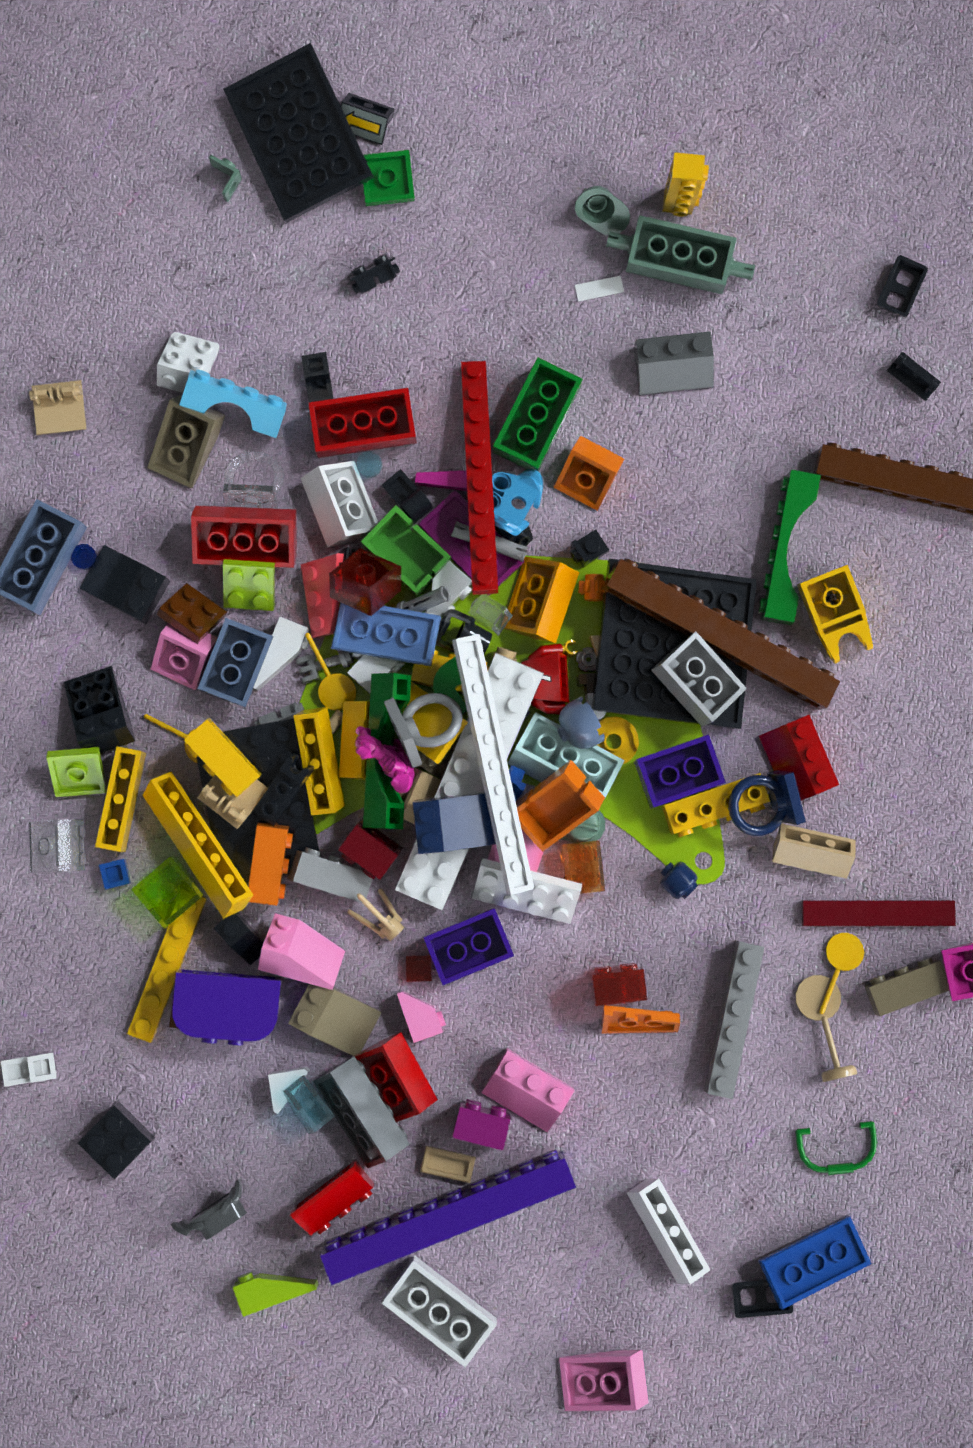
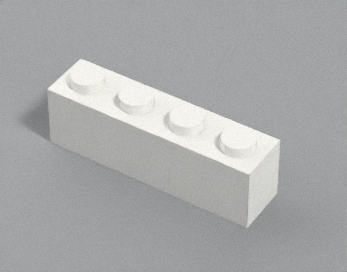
[627,1179,710,1284]

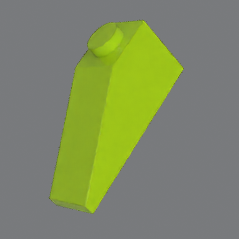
[233,1272,319,1317]

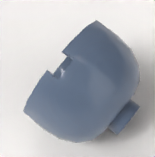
[557,696,605,749]

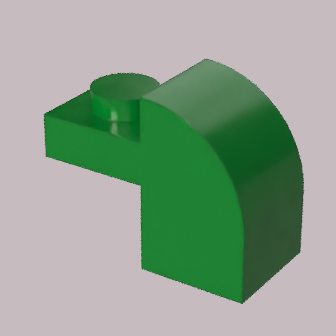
[433,656,467,715]

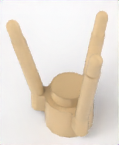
[347,888,405,941]

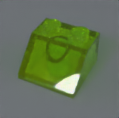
[131,856,204,929]

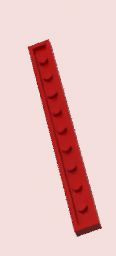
[461,361,498,595]

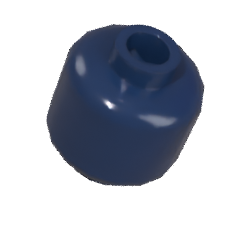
[660,861,698,899]

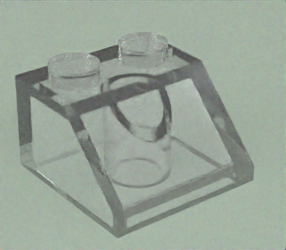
[29,819,86,873]

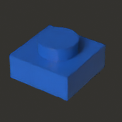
[99,859,131,890]

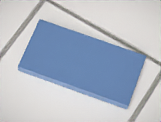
[331,599,441,667]

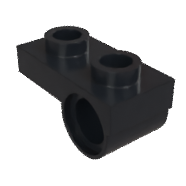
[382,469,433,524]

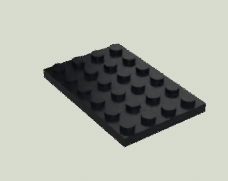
[223,43,374,223]
[196,718,321,882]

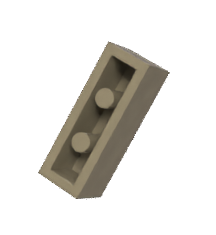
[864,957,949,1016]

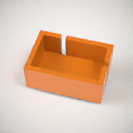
[516,760,605,852]

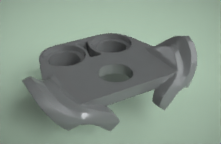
[171,1179,247,1240]

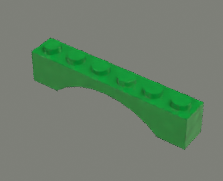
[758,470,821,626]
[363,673,411,830]

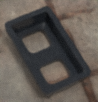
[877,255,928,317]
[732,1280,793,1318]

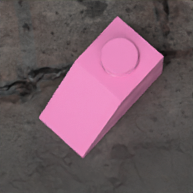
[397,991,446,1043]

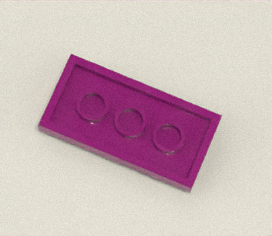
[419,490,525,597]

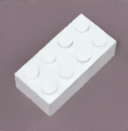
[382,1255,497,1367]

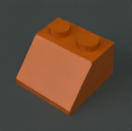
[554,436,625,511]

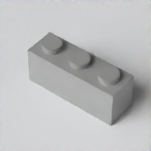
[288,847,372,903]

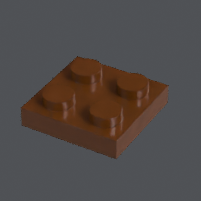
[156,583,227,644]

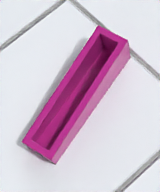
[415,470,467,492]

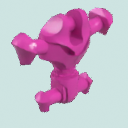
[355,726,415,793]

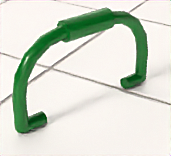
[795,1121,877,1175]

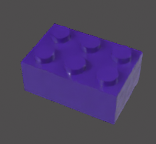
[634,734,726,809]
[423,908,514,985]

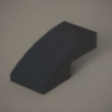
[302,352,334,402]

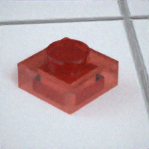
[406,955,432,982]

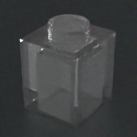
[468,594,513,636]

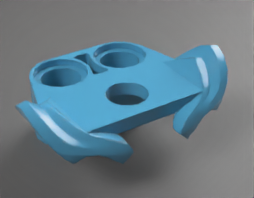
[492,469,543,536]

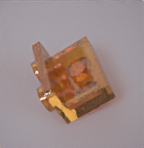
[560,840,605,894]

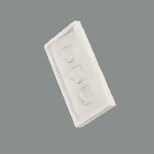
[472,858,582,924]

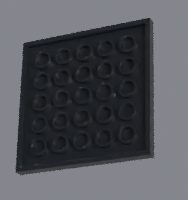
[592,559,757,729]

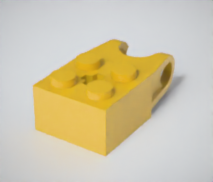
[797,565,873,664]

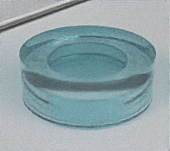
[357,452,382,478]

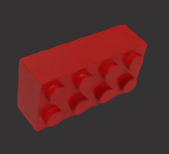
[308,388,417,458]
[191,505,297,568]

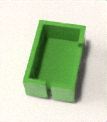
[361,505,451,597]

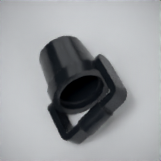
[436,609,492,654]

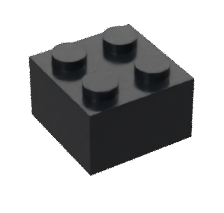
[78,1102,156,1179]

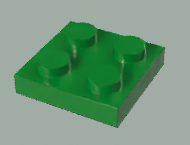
[363,150,415,206]

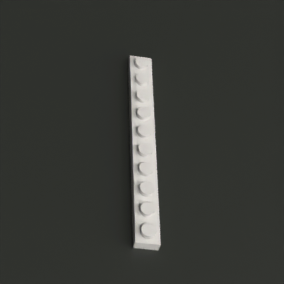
[452,634,534,895]

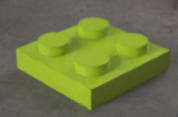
[223,559,275,611]
[46,747,107,797]

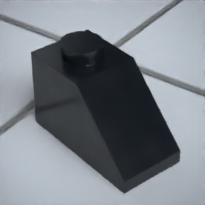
[214,912,264,965]

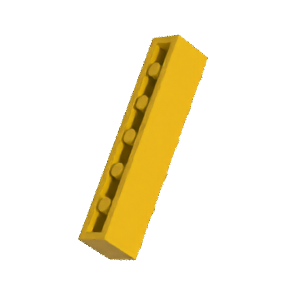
[143,771,253,919]

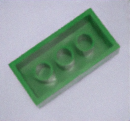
[493,357,583,472]

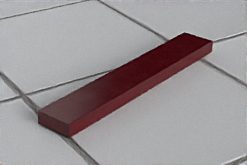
[802,900,956,926]

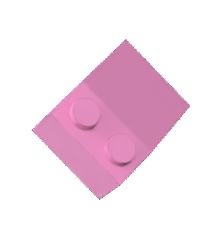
[258,913,345,990]
[559,1350,648,1411]

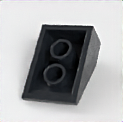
[80,545,170,625]

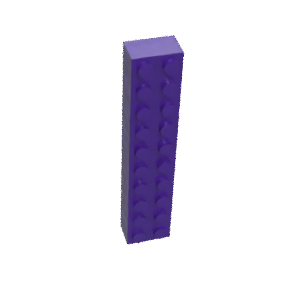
[320,1149,576,1286]

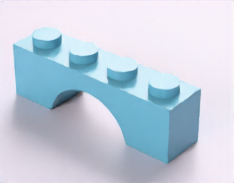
[179,370,287,438]

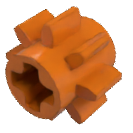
[579,574,605,602]

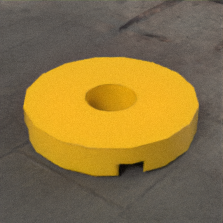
[597,716,639,764]

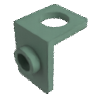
[209,155,242,202]

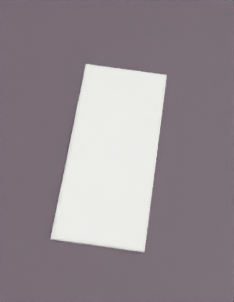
[575,275,624,302]

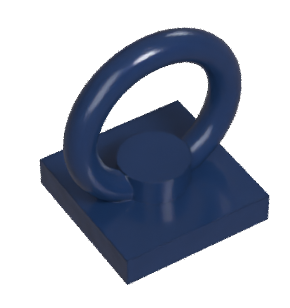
[728,770,806,836]

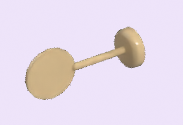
[795,975,858,1082]

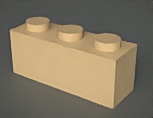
[772,824,856,879]

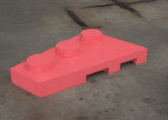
[301,553,344,638]

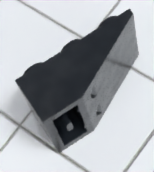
[64,666,135,753]

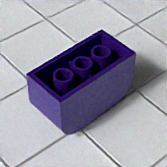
[172,969,281,1045]

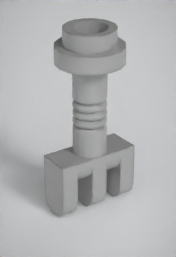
[296,651,354,684]

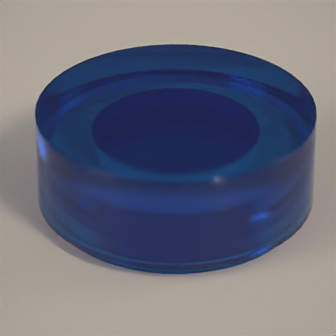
[71,544,97,570]

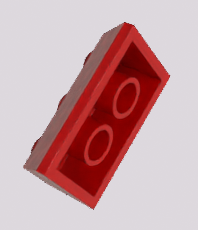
[758,715,839,800]
[351,1032,438,1122]
[290,1160,374,1236]

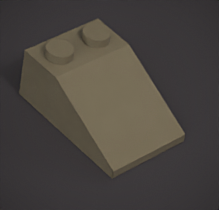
[147,395,225,489]
[288,984,382,1056]

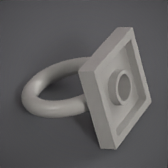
[384,693,462,768]

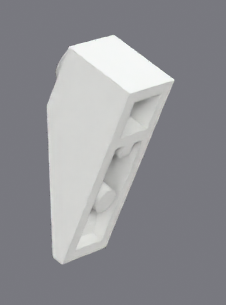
[253,617,312,691]

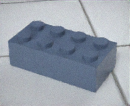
[0,499,87,615]

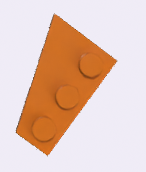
[601,1005,680,1034]

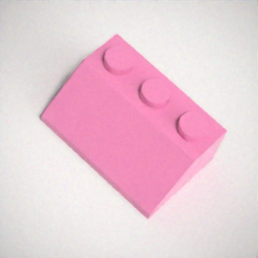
[481,1048,575,1132]

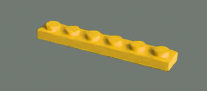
[127,890,207,1043]

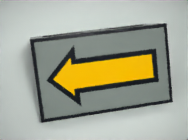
[341,93,395,145]

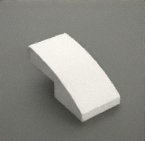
[1,1053,57,1087]

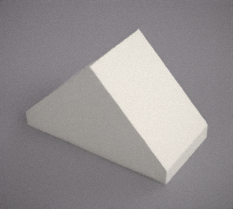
[268,1067,310,1114]

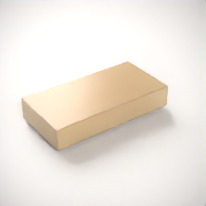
[420,1146,476,1183]

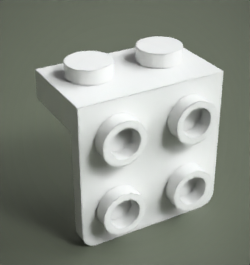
[157,332,219,393]

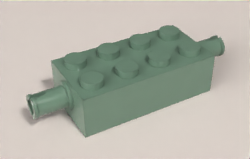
[606,215,755,294]

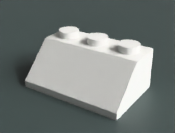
[300,461,379,548]

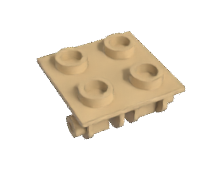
[29,380,87,435]
[197,775,268,829]

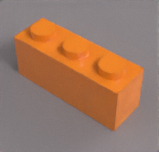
[249,822,293,906]

